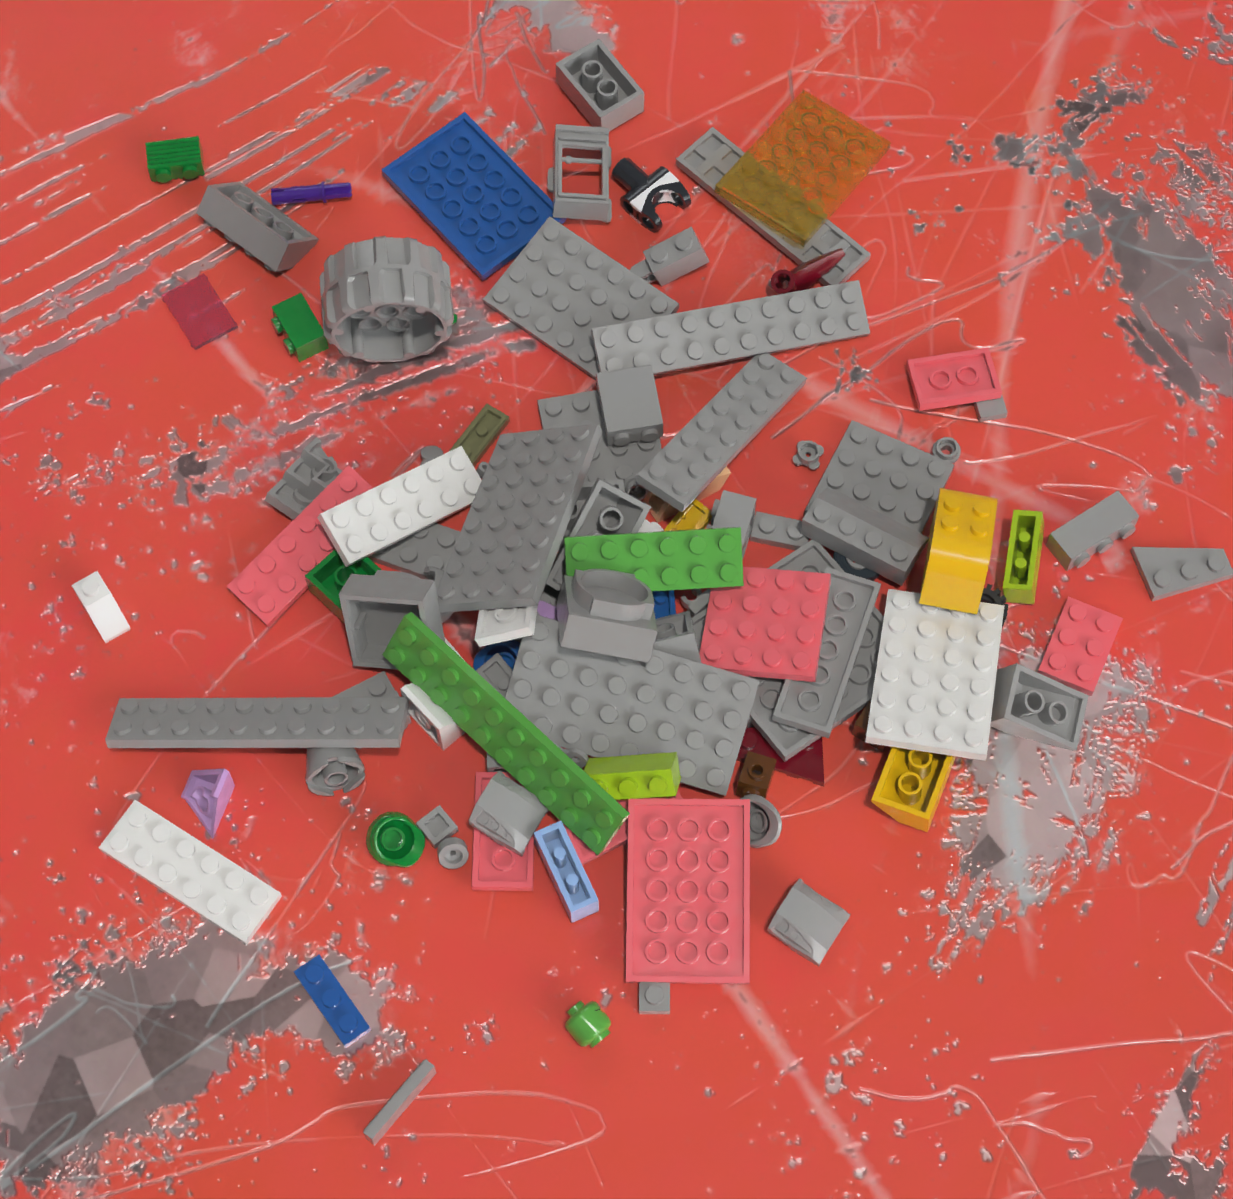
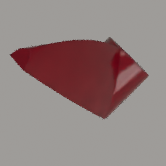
[771,248,846,295]

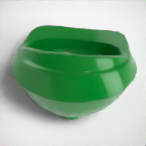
[366,811,426,867]

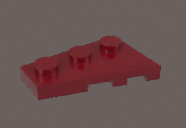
[736,728,824,787]

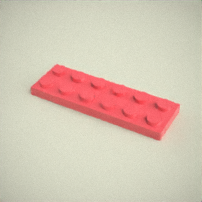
[227,465,373,627]

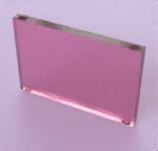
[161,273,238,350]

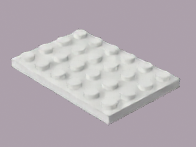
[865,589,1005,761]

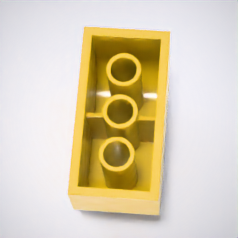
[919,488,998,614]

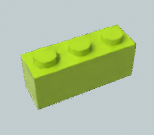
[1003,510,1045,604]
[584,752,681,800]

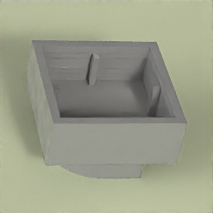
[556,569,658,663]
[339,570,446,670]

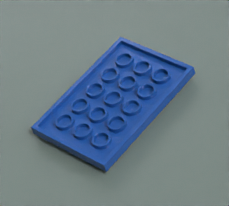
[381,112,566,281]

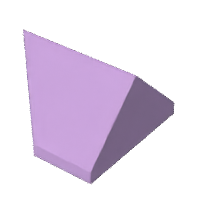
[181,769,235,839]

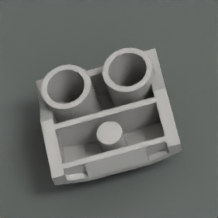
[469,771,549,856]
[767,878,851,967]

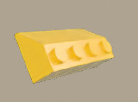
[871,747,956,832]

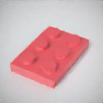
[906,347,1002,411]
[1037,596,1123,696]

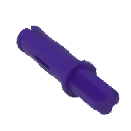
[271,181,352,206]

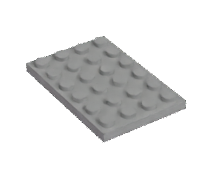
[483,217,680,380]

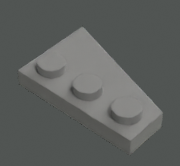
[1130,547,1233,601]

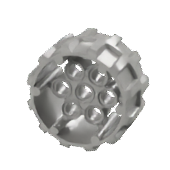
[319,236,454,363]

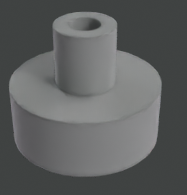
[437,837,469,869]

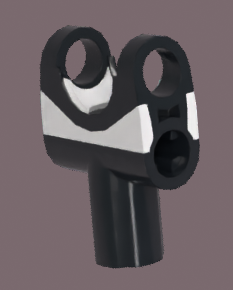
[612,158,691,232]

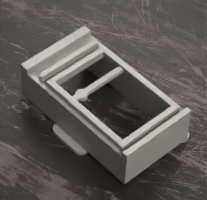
[547,124,612,223]

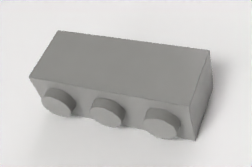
[1046,491,1139,571]

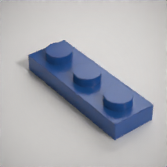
[294,954,371,1048]

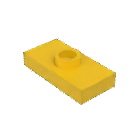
[664,499,712,531]

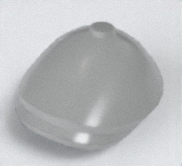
[741,794,782,848]

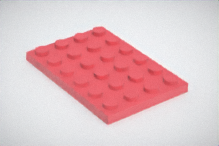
[626,798,750,984]

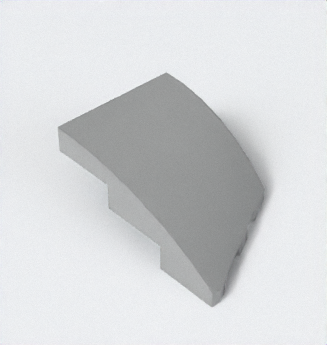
[264,437,342,520]

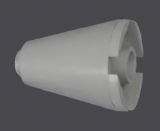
[305,748,365,796]

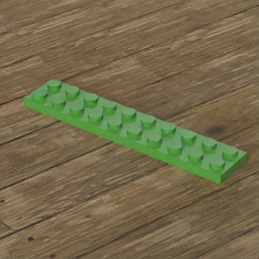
[382,612,630,855]

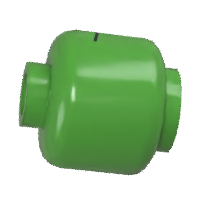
[565,1001,611,1048]

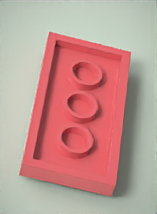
[472,772,534,891]

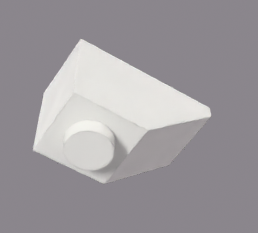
[72,571,131,643]

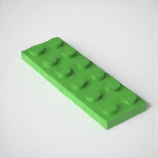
[564,527,744,591]

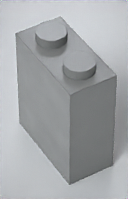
[596,365,663,446]

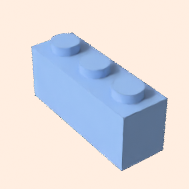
[533,821,599,923]

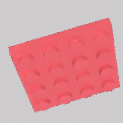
[699,567,831,682]

